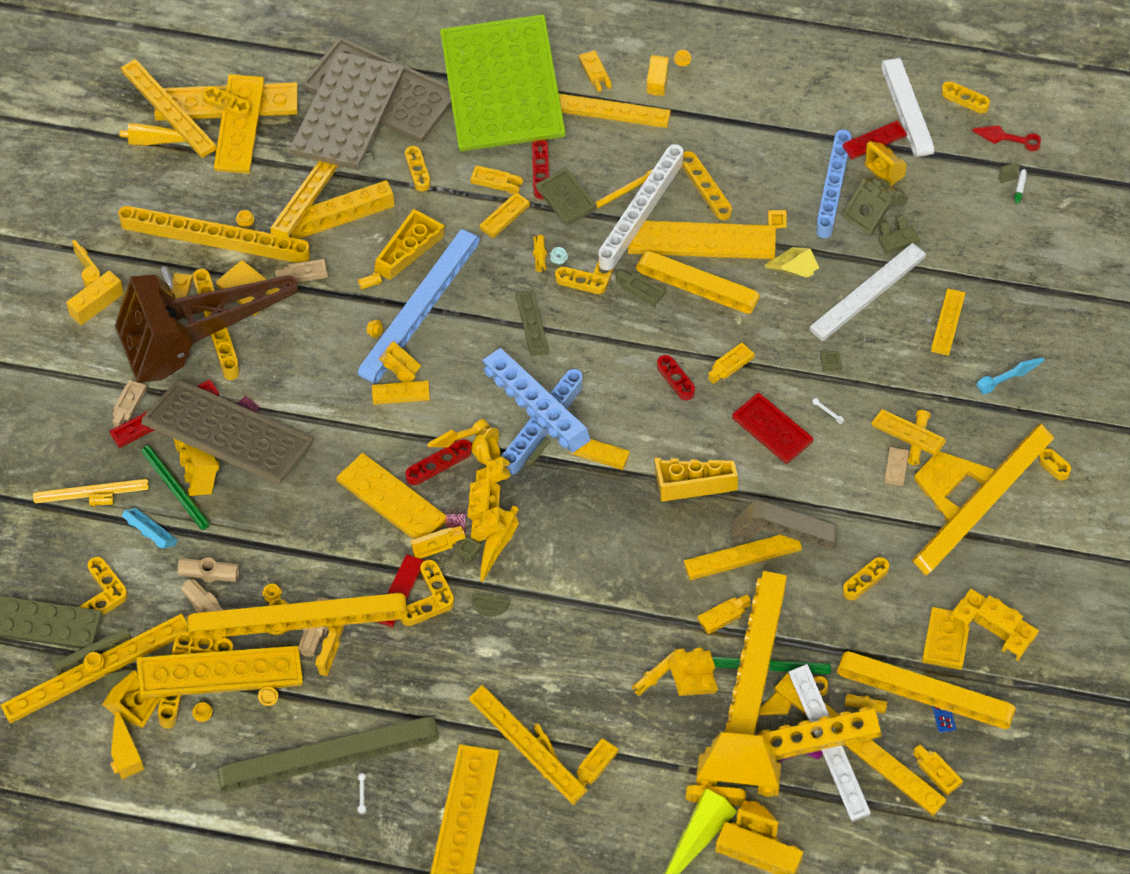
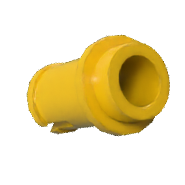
[358,272,382,290]
[89,492,113,508]

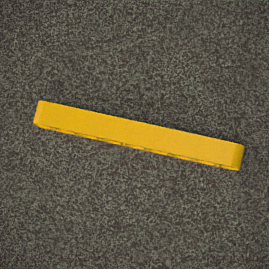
[837,652,1016,729]

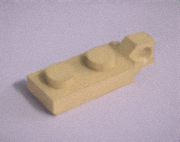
[275,259,328,282]
[112,380,147,428]

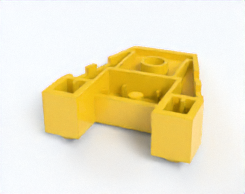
[696,732,781,797]

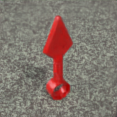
[972,125,1041,151]

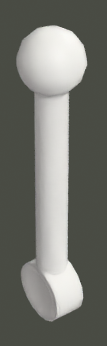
[812,398,844,424]
[358,773,366,814]

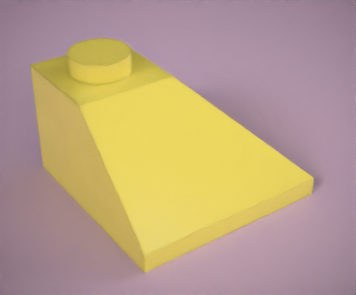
[764,247,819,278]

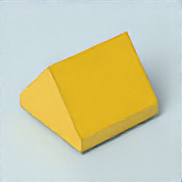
[767,210,787,228]

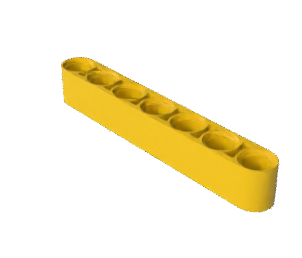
[636,251,760,314]
[193,269,240,380]

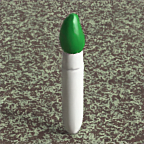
[1014,169,1027,204]

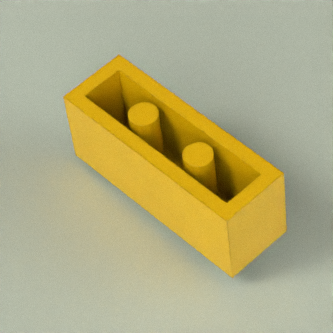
[66,270,124,325]

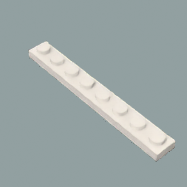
[809,243,926,341]
[789,664,871,822]

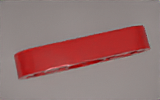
[657,355,695,401]

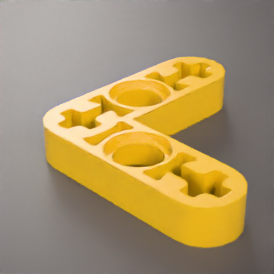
[555,260,615,294]
[79,557,128,616]
[400,560,454,626]

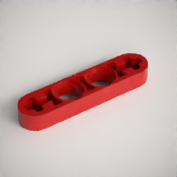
[532,140,549,200]
[405,439,472,485]

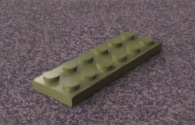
[0,596,103,649]

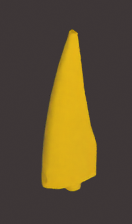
[120,123,186,145]
[480,506,519,583]

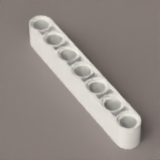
[881,58,934,158]

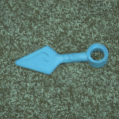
[976,357,1045,394]

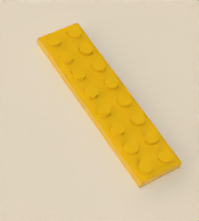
[155,82,298,121]
[628,221,776,259]
[136,646,303,698]
[430,744,499,874]

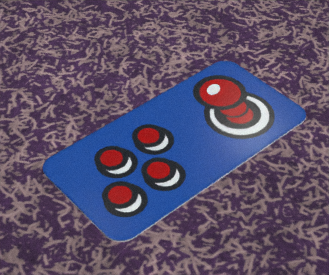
[932,706,956,733]

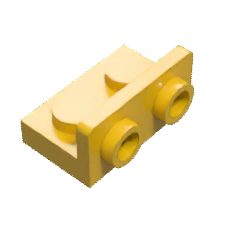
[379,341,421,382]

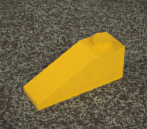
[110,711,144,780]

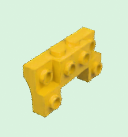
[467,456,510,542]
[950,588,1039,662]

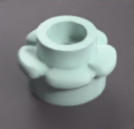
[550,247,568,264]

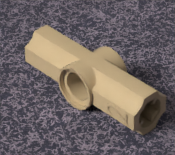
[177,557,239,582]
[181,579,223,613]
[298,597,329,657]

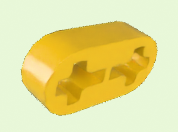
[1038,449,1071,481]

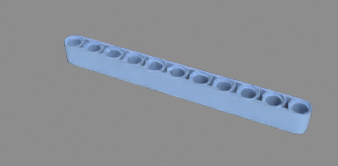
[358,229,480,384]

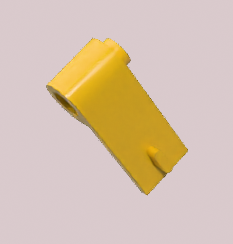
[72,240,101,288]

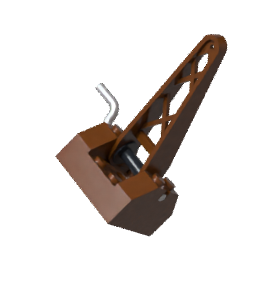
[115,266,298,383]

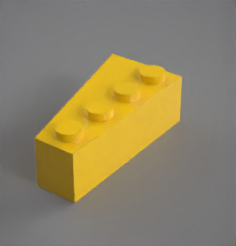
[374,209,445,280]
[173,438,219,496]
[654,458,738,502]

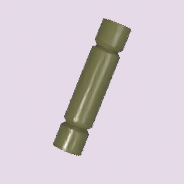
[525,437,550,467]

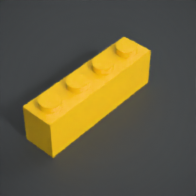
[715,822,804,874]

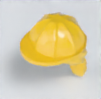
[471,427,511,478]

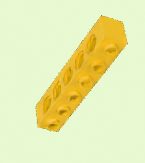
[290,180,395,239]
[754,707,882,760]

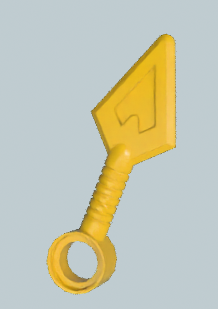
[427,419,491,448]
[759,676,828,716]

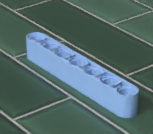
[816,130,851,238]
[502,369,582,475]

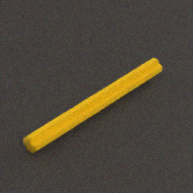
[33,479,149,503]

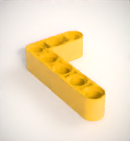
[158,631,233,729]

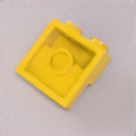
[668,648,718,696]

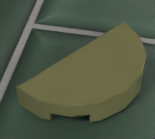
[472,593,511,617]

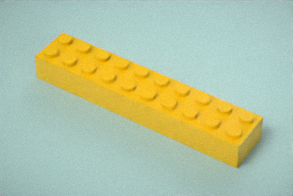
[725,571,787,736]

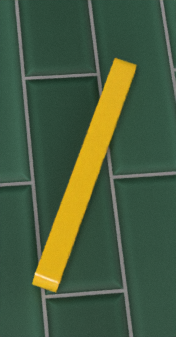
[118,206,311,263]
[912,423,1055,576]
[187,593,407,640]

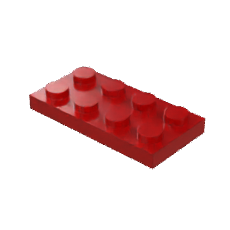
[732,392,814,465]

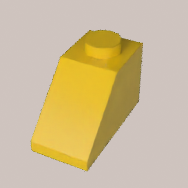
[647,55,669,96]

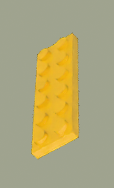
[214,74,265,174]
[336,452,448,540]

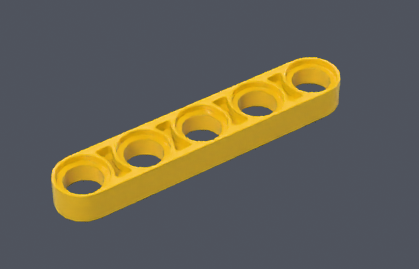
[681,151,732,220]

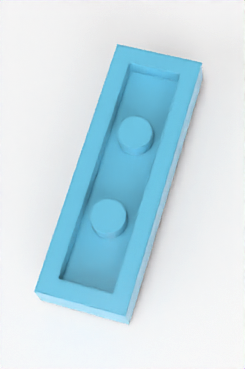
[122,508,178,548]

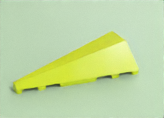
[664,789,737,874]

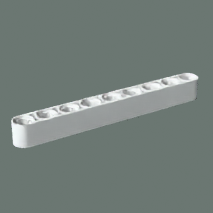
[599,144,683,270]

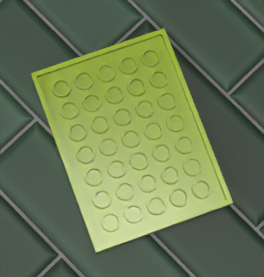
[440,14,566,152]

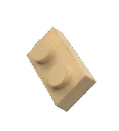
[884,447,909,486]

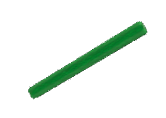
[141,445,210,530]
[712,656,831,674]

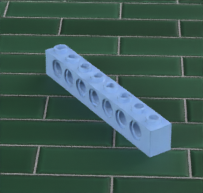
[482,348,591,453]

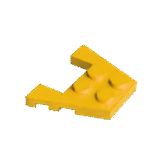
[914,451,995,521]

